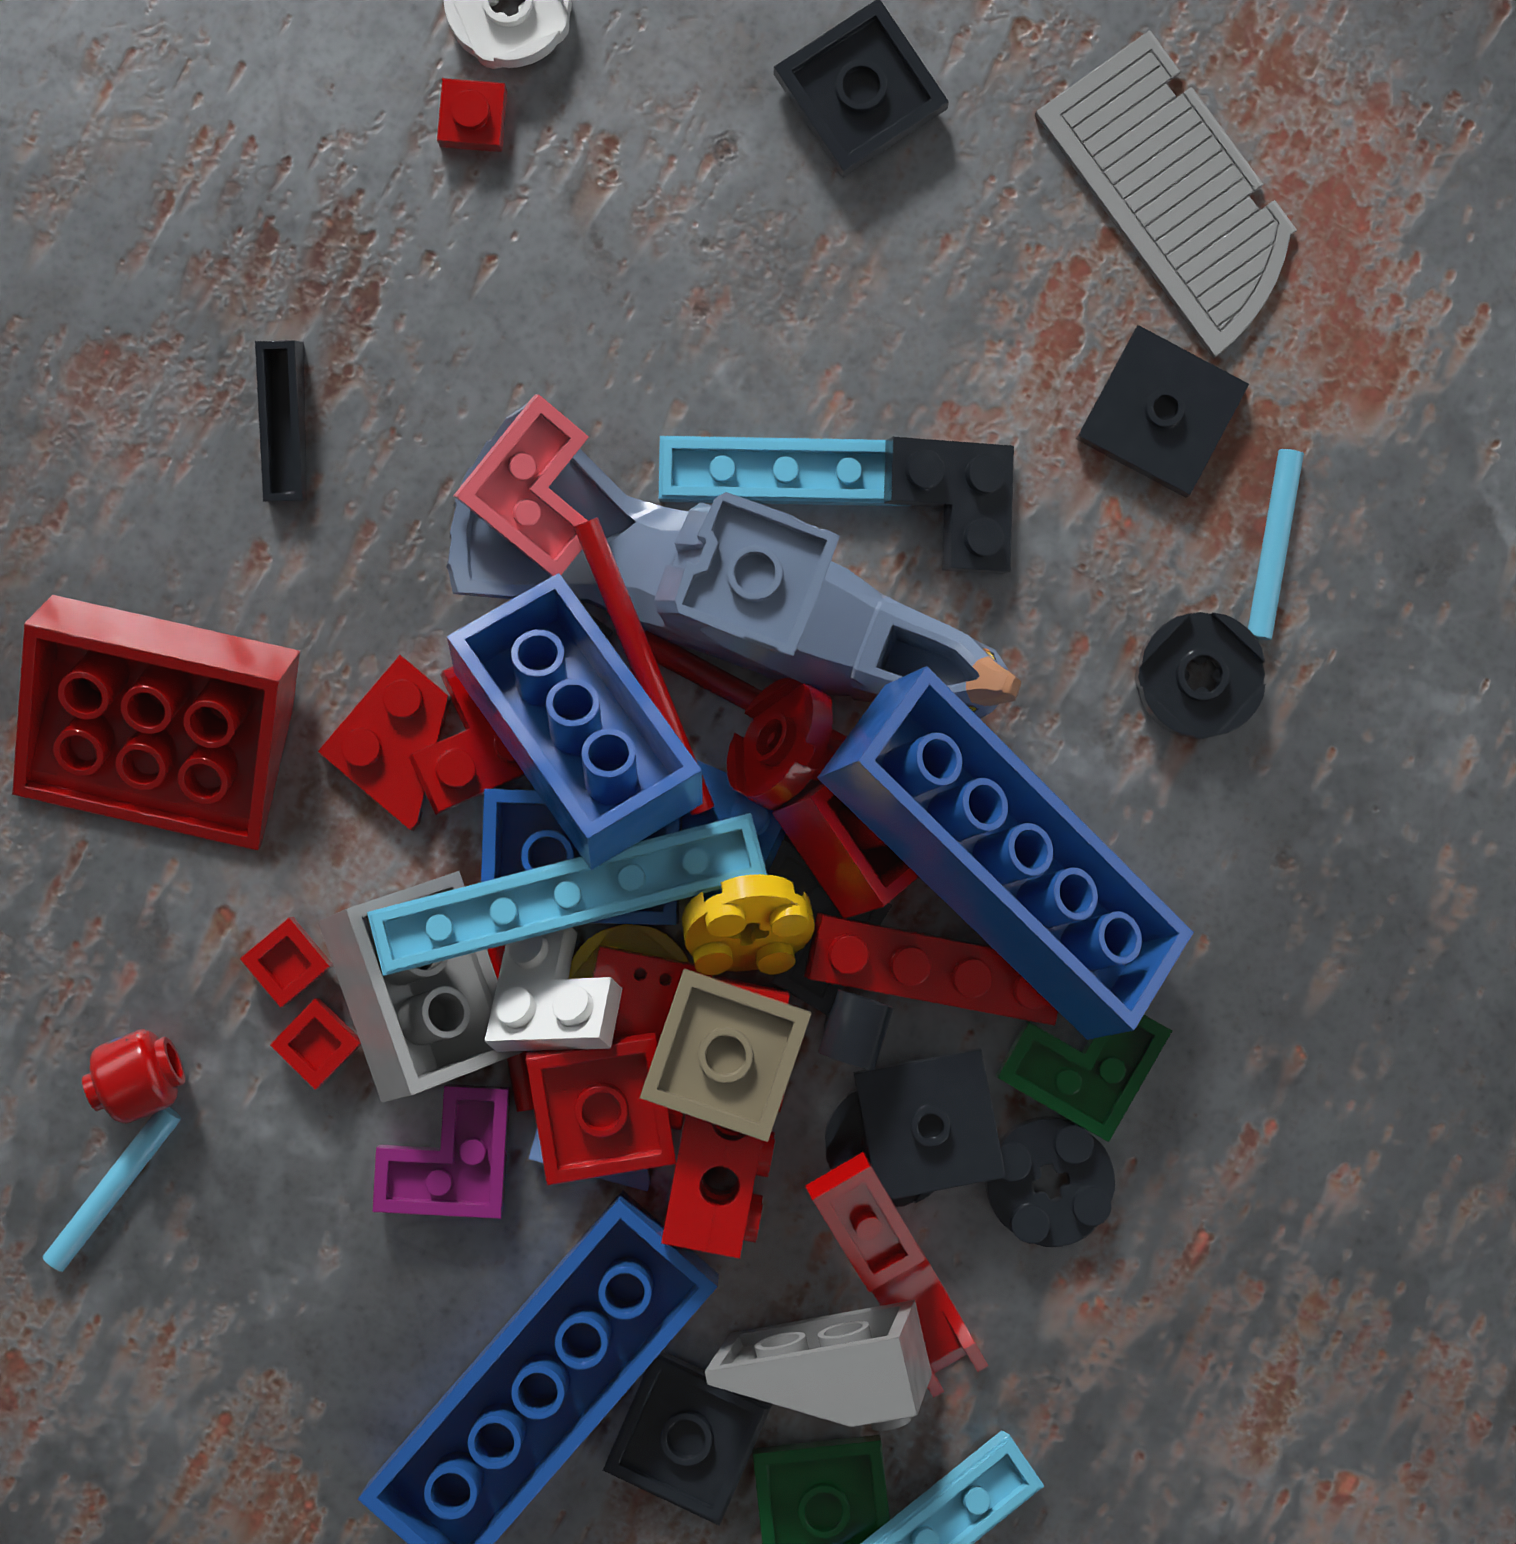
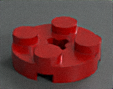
[727,678,835,811]

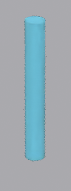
[1248,449,1304,640]
[42,1107,182,1272]

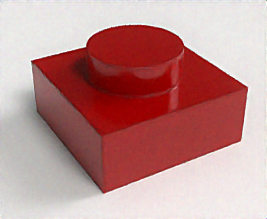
[437,78,507,152]
[240,917,333,1008]
[270,998,361,1090]

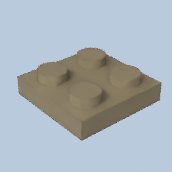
[640,969,811,1142]

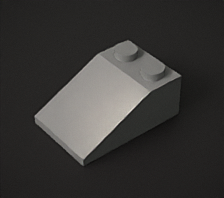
[705,1300,932,1431]

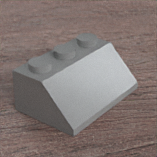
[318,871,523,1103]

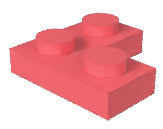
[453,394,589,577]

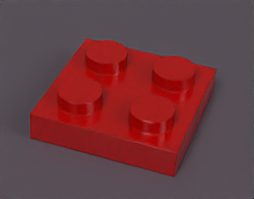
[526,1032,676,1185]

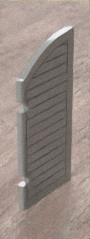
[1035,31,1297,359]

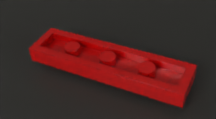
[805,913,1058,1026]

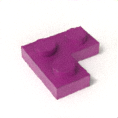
[372,1084,511,1219]

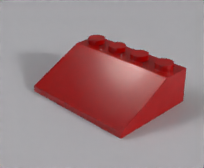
[12,595,300,850]

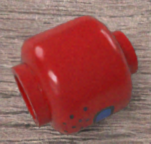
[82,1029,185,1124]

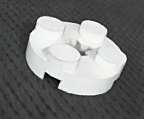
[444,0,572,69]

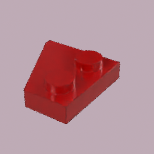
[318,655,451,831]

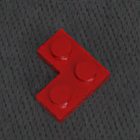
[409,666,525,815]

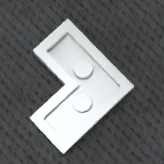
[485,927,623,1052]

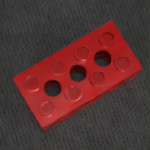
[661,975,799,1259]

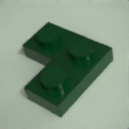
[995,1015,1172,1142]

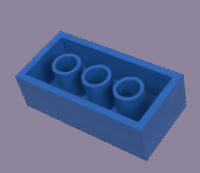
[447,573,703,870]

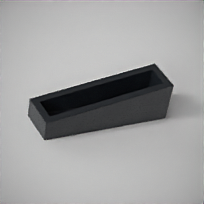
[255,340,307,502]

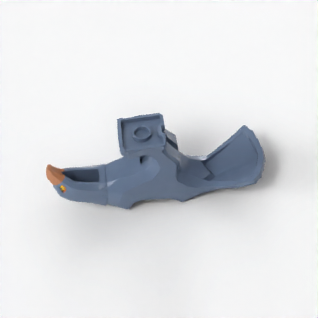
[446,403,1022,719]

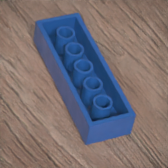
[817,666,1194,1040]
[358,1190,719,1544]

